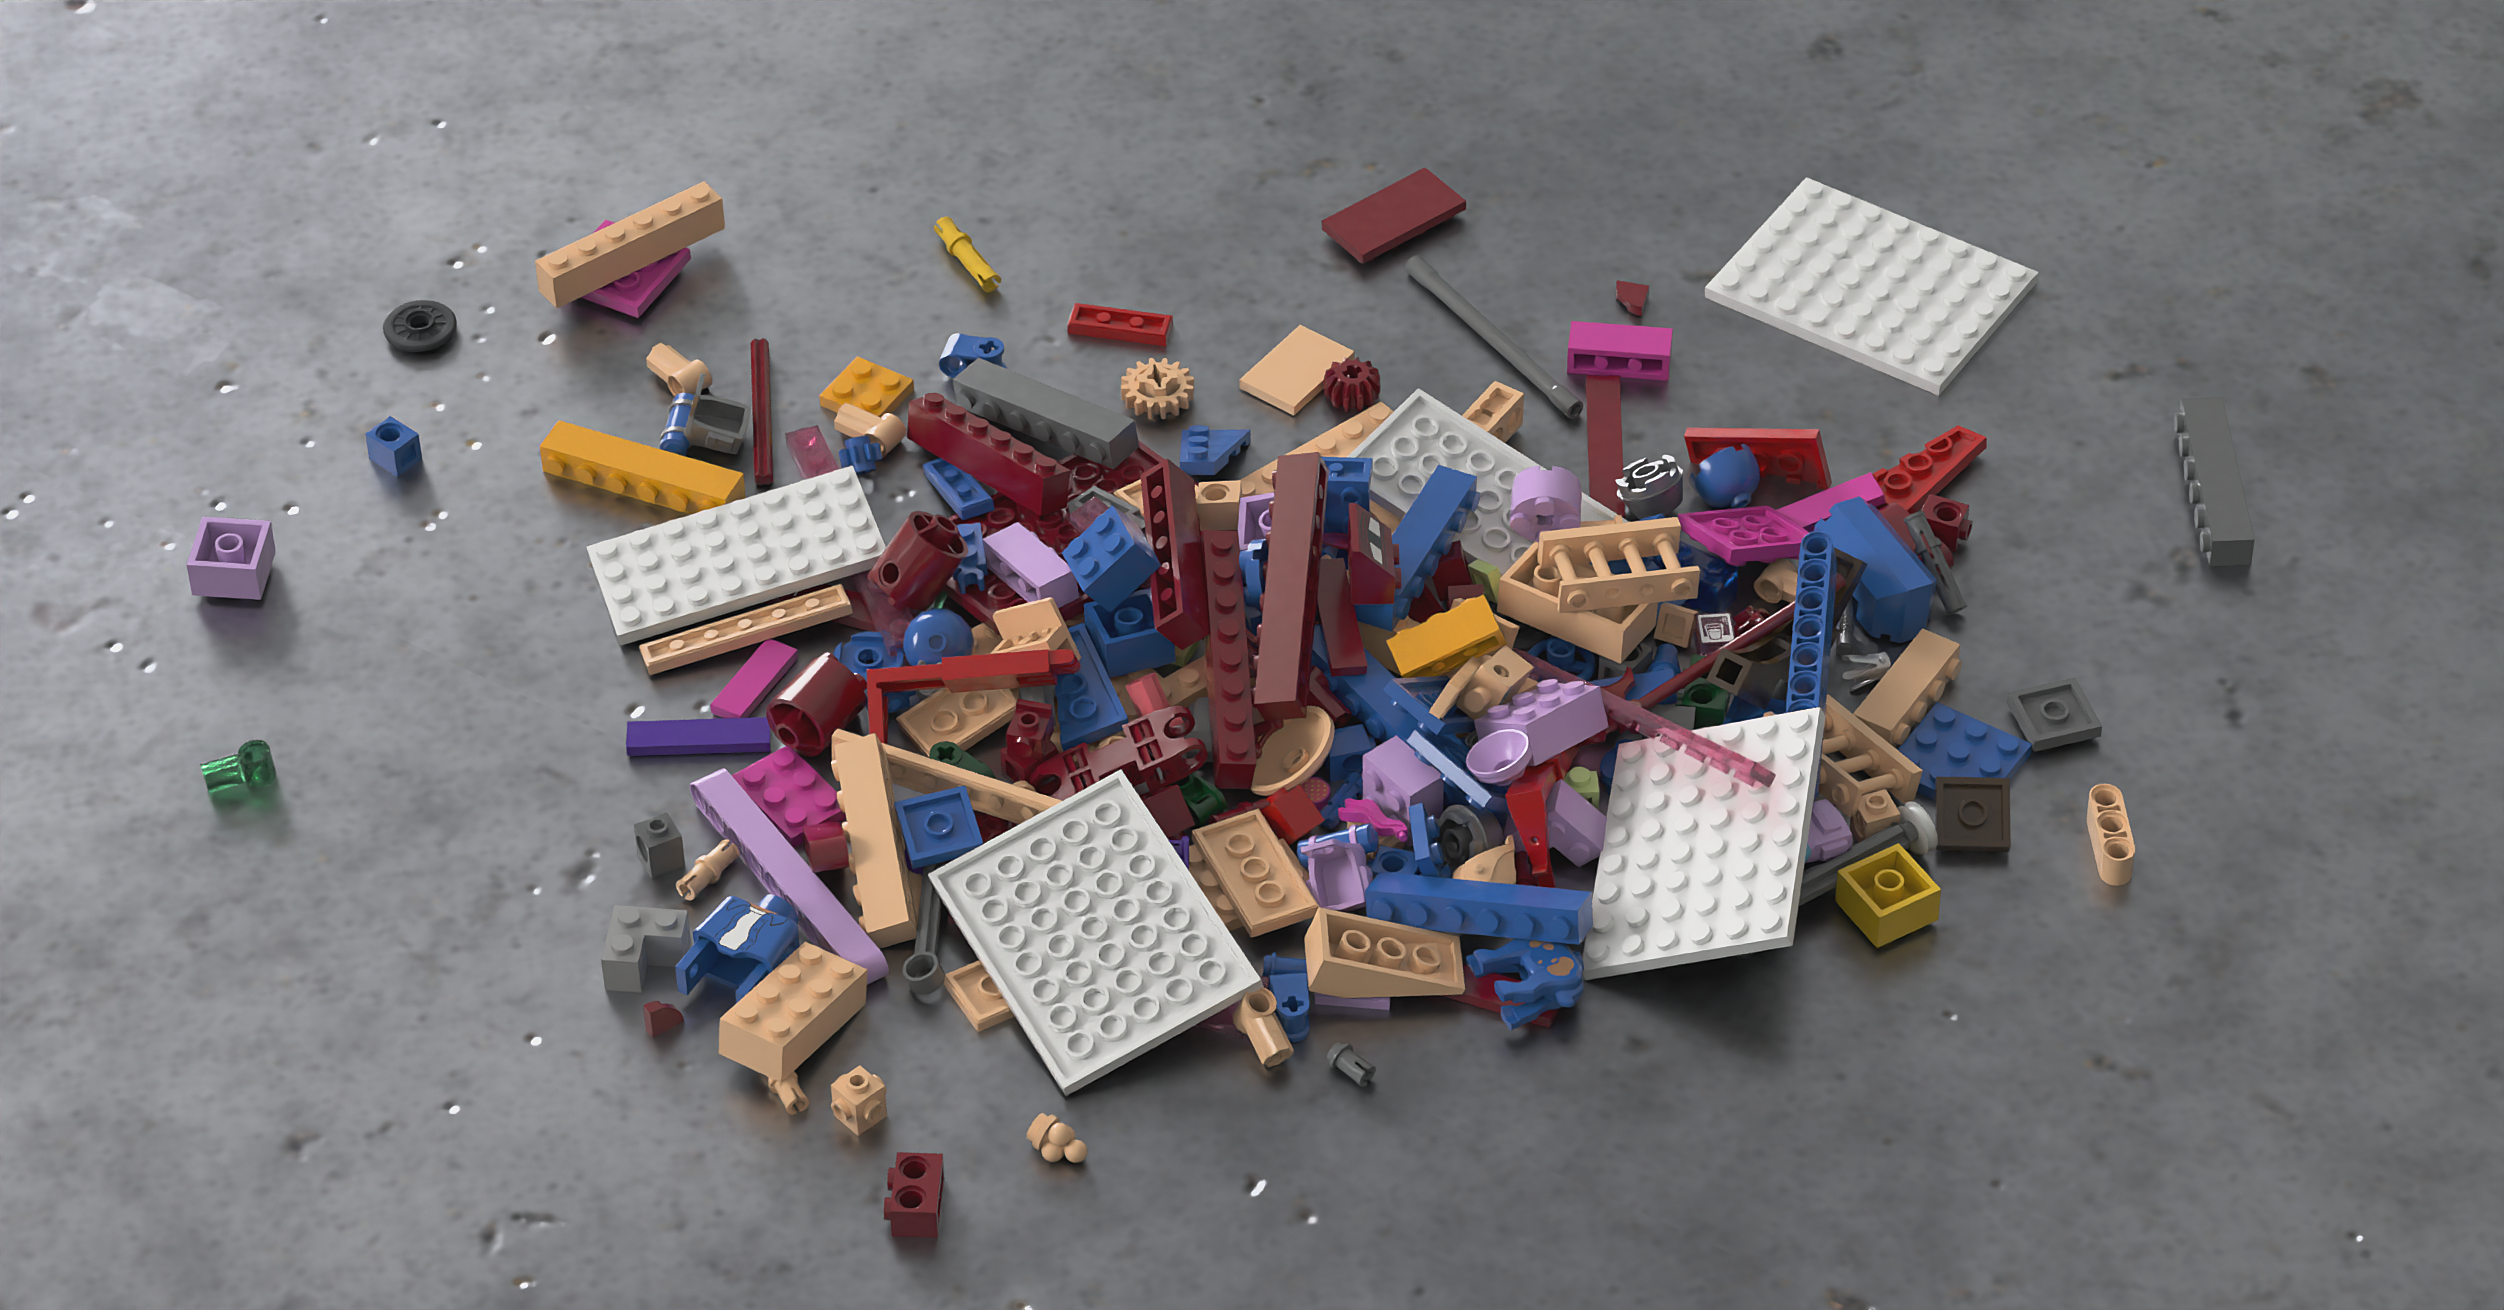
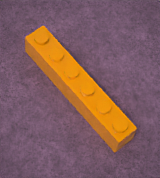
[540,420,746,514]

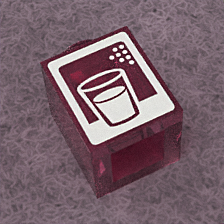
[1694,612,1736,656]

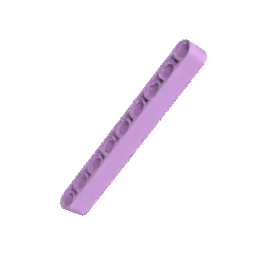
[690,768,889,985]

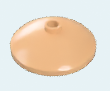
[1249,706,1334,796]

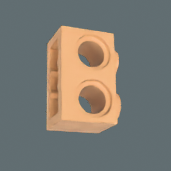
[1462,381,1524,443]

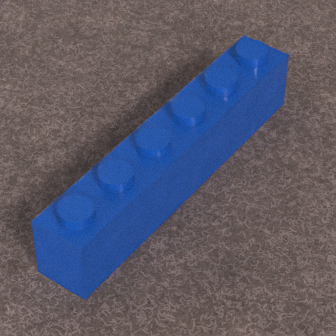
[1354,465,1480,632]
[1365,872,1593,945]

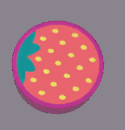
[1301,777,1330,811]

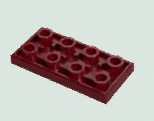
[1321,167,1466,264]

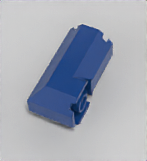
[1814,496,1937,643]

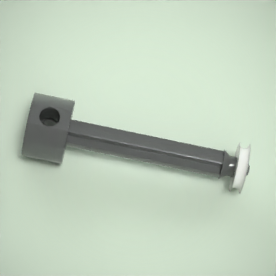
[1736,801,1938,958]

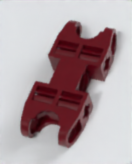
[1029,705,1208,801]

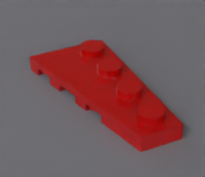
[1872,425,1987,514]
[1684,427,1832,490]

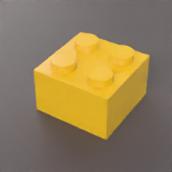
[1835,843,1941,948]

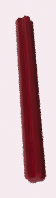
[750,338,773,485]

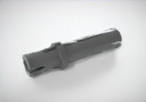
[1903,511,1967,616]

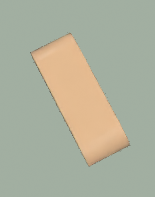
[2087,784,2135,886]

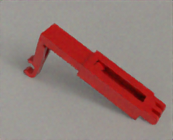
[867,649,1081,744]
[1506,744,1580,888]

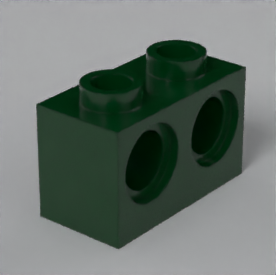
[1675,654,1731,730]

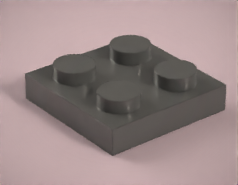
[2007,678,2102,751]

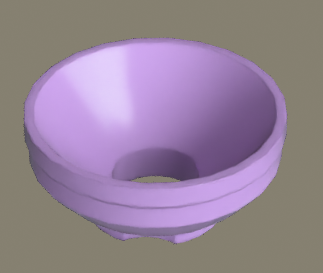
[1466,729,1532,786]

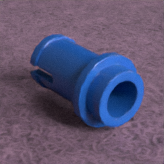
[1263,952,1308,978]

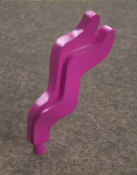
[1338,798,1408,842]

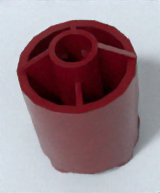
[867,511,969,611]
[766,652,867,757]

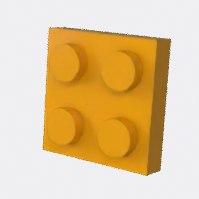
[819,356,914,418]

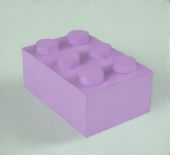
[1474,679,1609,766]

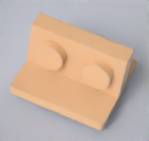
[990,597,1081,660]

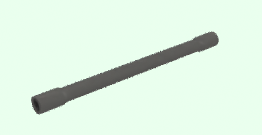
[1406,256,1584,419]

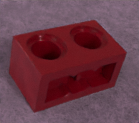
[884,1152,945,1238]

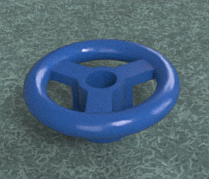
[1525,637,1596,684]

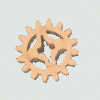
[1121,358,1194,419]

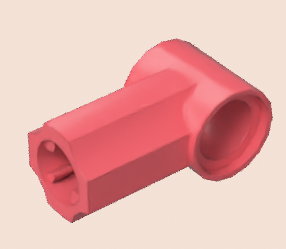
[1125,673,1184,750]

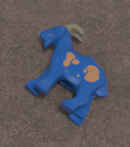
[1467,936,1586,1031]

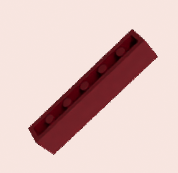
[907,393,1070,516]
[1140,458,1210,650]

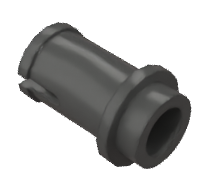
[1327,1042,1376,1087]

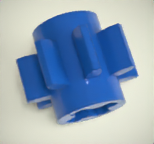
[839,436,882,475]

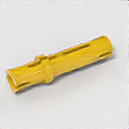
[934,216,1001,292]

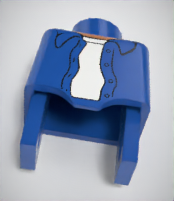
[675,895,800,1003]

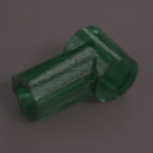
[200,739,277,793]

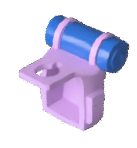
[1297,823,1379,912]

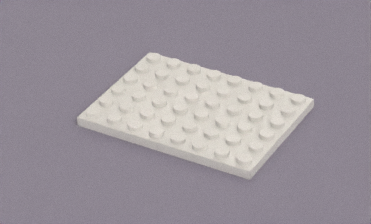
[1705,177,2038,396]
[1582,707,1826,980]
[927,770,1263,1096]

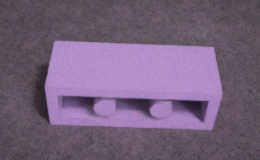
[982,522,1079,608]

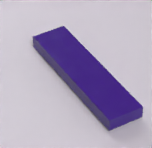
[626,717,771,756]

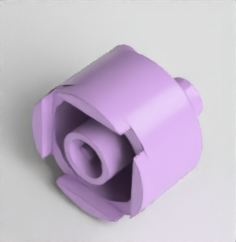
[1510,466,1582,543]

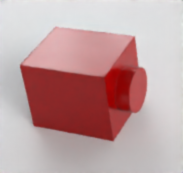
[1261,784,1325,846]

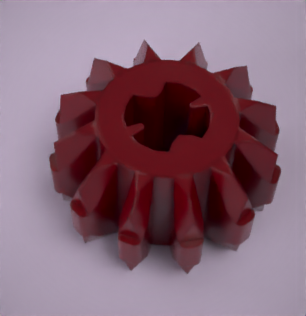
[1324,357,1381,412]

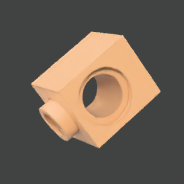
[1196,480,1243,532]
[1850,789,1901,843]

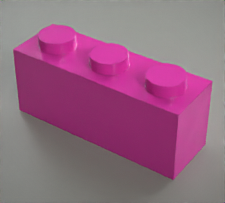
[1567,321,1673,381]

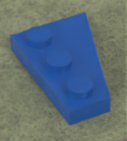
[1180,425,1251,475]

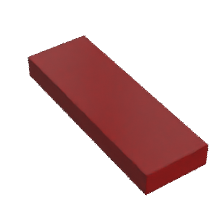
[1067,303,1173,346]

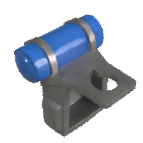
[660,373,751,456]

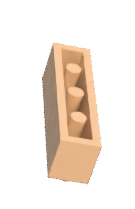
[1853,628,1962,748]

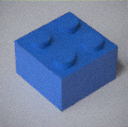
[1062,505,1161,613]
[1084,588,1176,678]

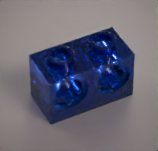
[1659,540,1738,618]

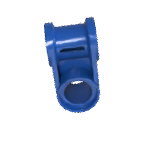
[939,334,1007,378]
[1268,972,1310,1042]

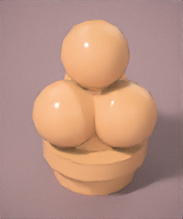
[1026,1113,1088,1163]

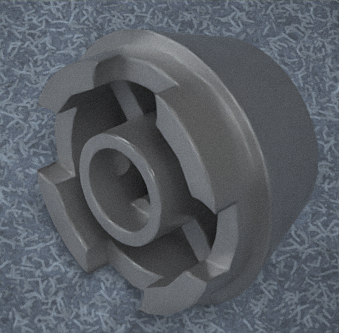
[1616,455,1683,519]
[1435,805,1503,872]

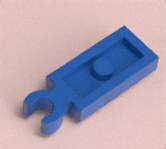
[952,523,988,594]

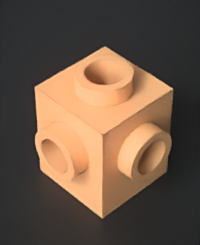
[831,1065,887,1136]

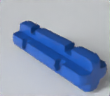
[1319,772,1363,830]

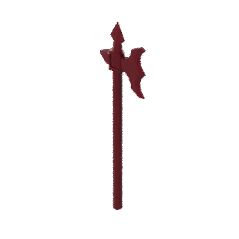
[1576,574,1846,748]

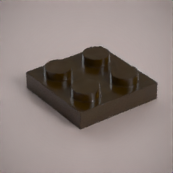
[1935,776,2011,852]

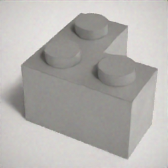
[601,905,691,993]

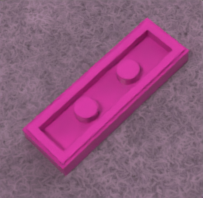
[1776,472,1886,533]
[710,639,798,718]

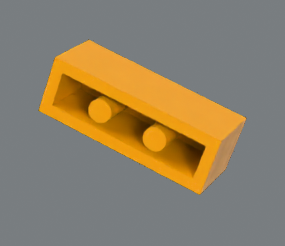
[1386,595,1507,678]

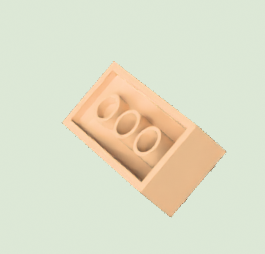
[1304,907,1465,998]

